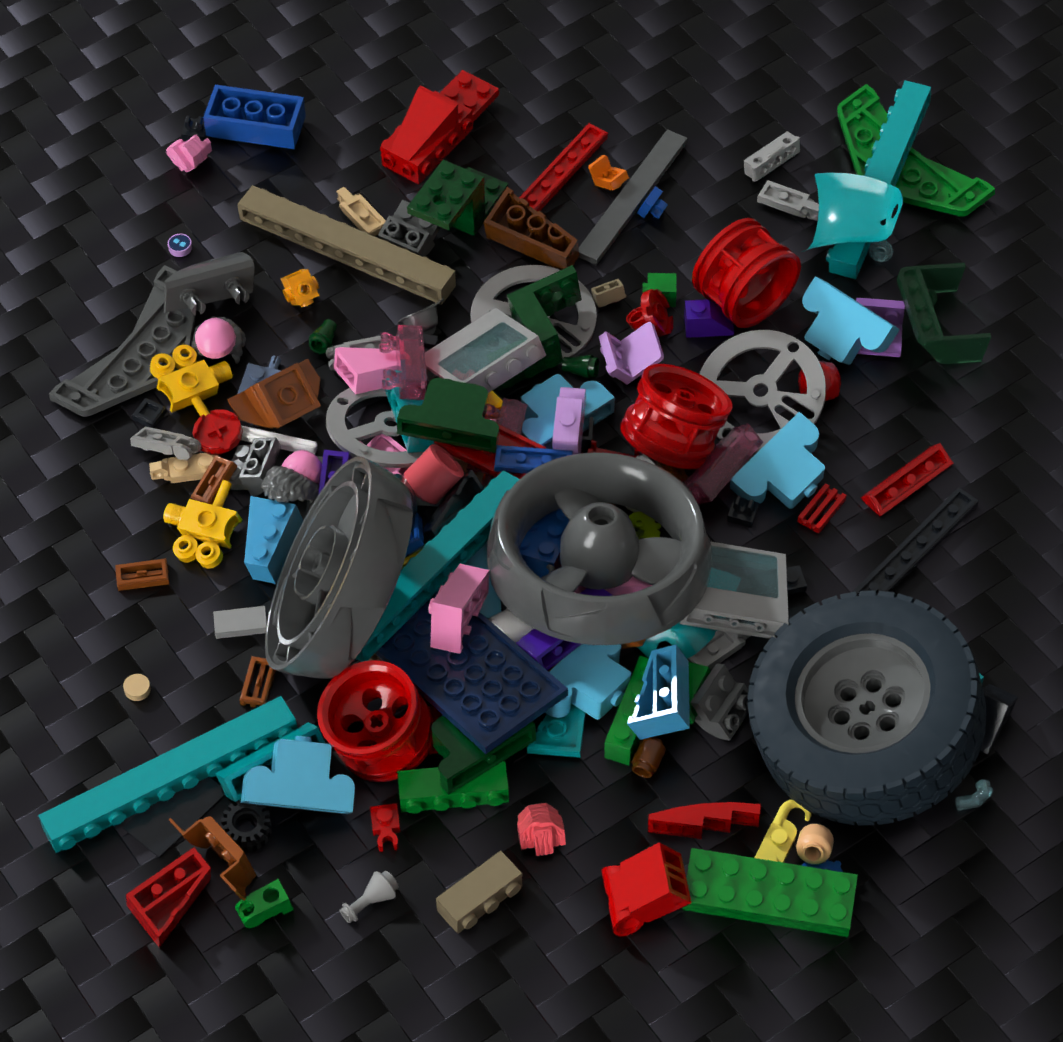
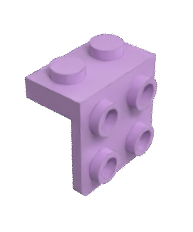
[599,322,664,385]

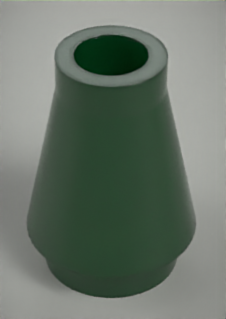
[309,319,337,354]
[562,355,599,379]

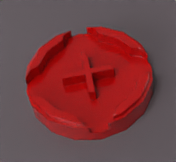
[192,409,243,455]

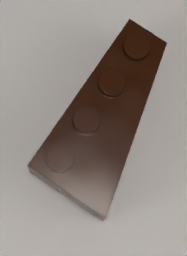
[484,187,580,270]

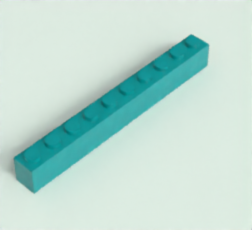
[826,80,931,279]
[356,470,520,662]
[38,696,297,853]

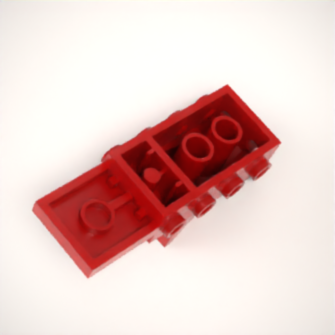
[380,70,499,185]

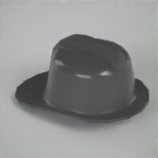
[398,299,444,335]

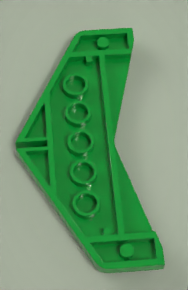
[837,84,995,217]

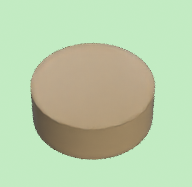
[123,674,151,701]

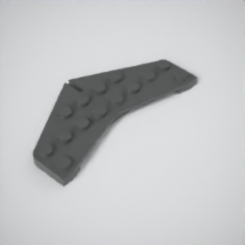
[49,265,197,417]

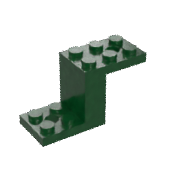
[407,160,508,236]
[487,265,582,392]

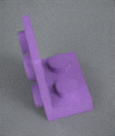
[856,297,905,357]

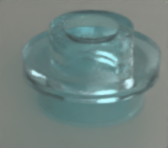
[869,240,893,262]

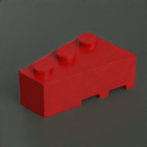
[126,847,211,948]

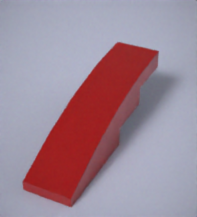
[648,802,761,839]

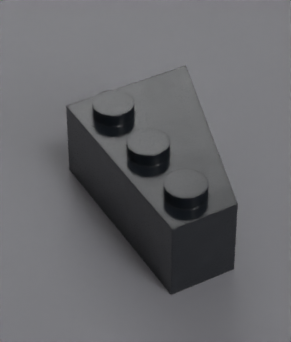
[423,469,485,544]

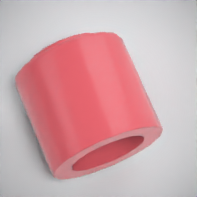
[404,444,464,505]

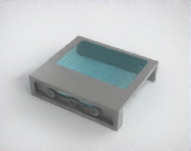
[416,308,546,393]
[680,542,789,639]

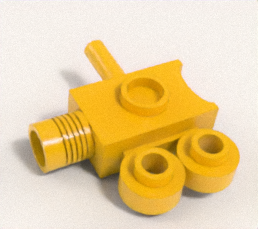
[150,345,232,417]
[163,480,242,569]

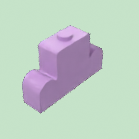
[552,387,586,455]

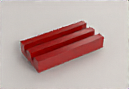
[797,483,847,534]

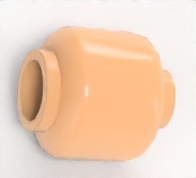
[796,824,834,865]

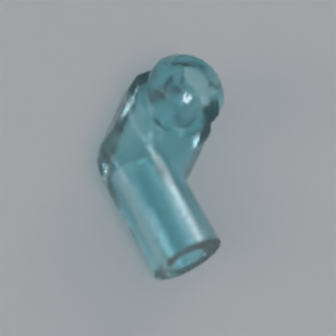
[956,779,993,810]

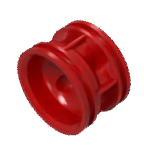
[692,218,801,328]
[620,364,732,469]
[317,660,434,782]

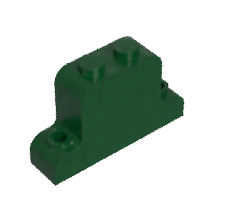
[397,378,499,453]
[431,715,536,795]

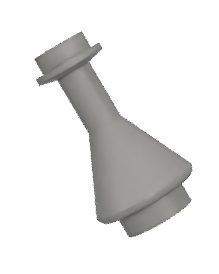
[340,871,399,923]

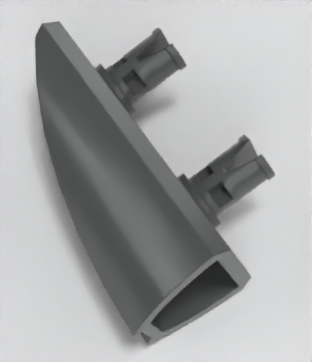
[164,252,254,316]

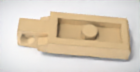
[337,187,386,237]
[149,453,220,484]

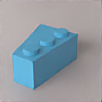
[244,496,304,584]
[627,645,690,740]

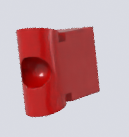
[602,842,692,936]

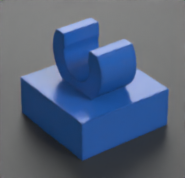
[637,186,667,218]

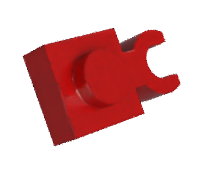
[370,803,400,852]

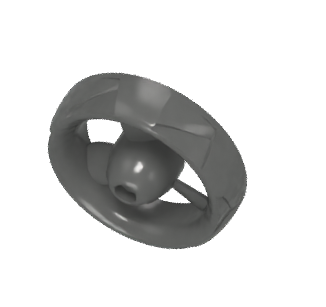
[487,453,712,645]
[265,456,413,679]

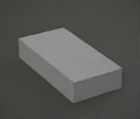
[213,606,267,639]

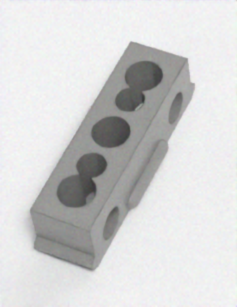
[744,131,800,182]

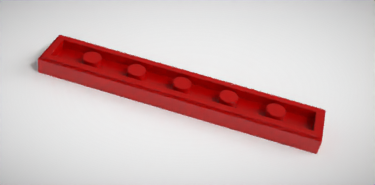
[519,123,608,212]

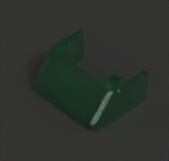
[897,263,991,364]

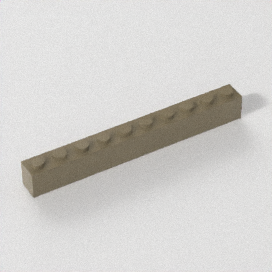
[237,185,456,305]

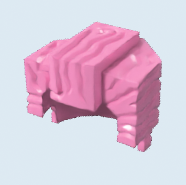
[166,134,212,172]

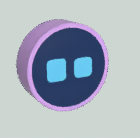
[168,234,192,257]

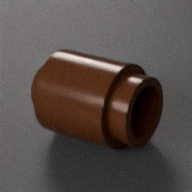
[632,737,666,778]

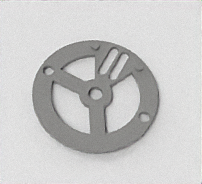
[471,265,597,364]
[700,330,826,453]
[326,388,427,468]

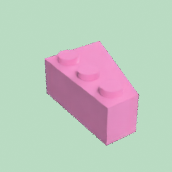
[428,564,489,654]

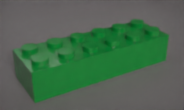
[683,848,858,937]

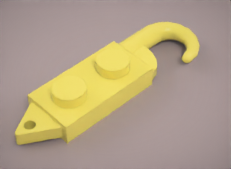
[755,799,811,863]

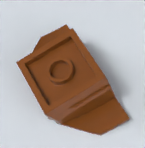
[227,359,321,429]
[169,816,257,900]

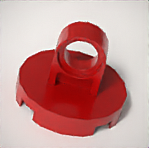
[626,289,673,337]

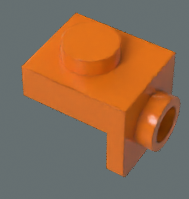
[588,155,629,190]

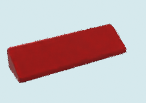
[860,443,954,516]

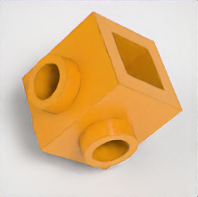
[280,269,319,308]

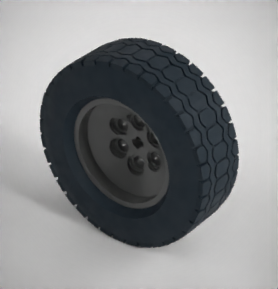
[748,590,986,825]

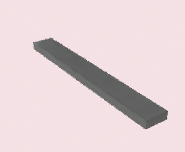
[579,129,687,265]

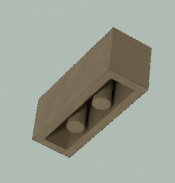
[436,851,522,934]

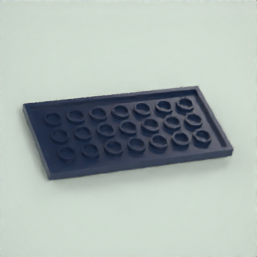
[375,584,568,754]

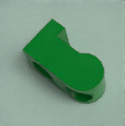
[235,879,293,928]

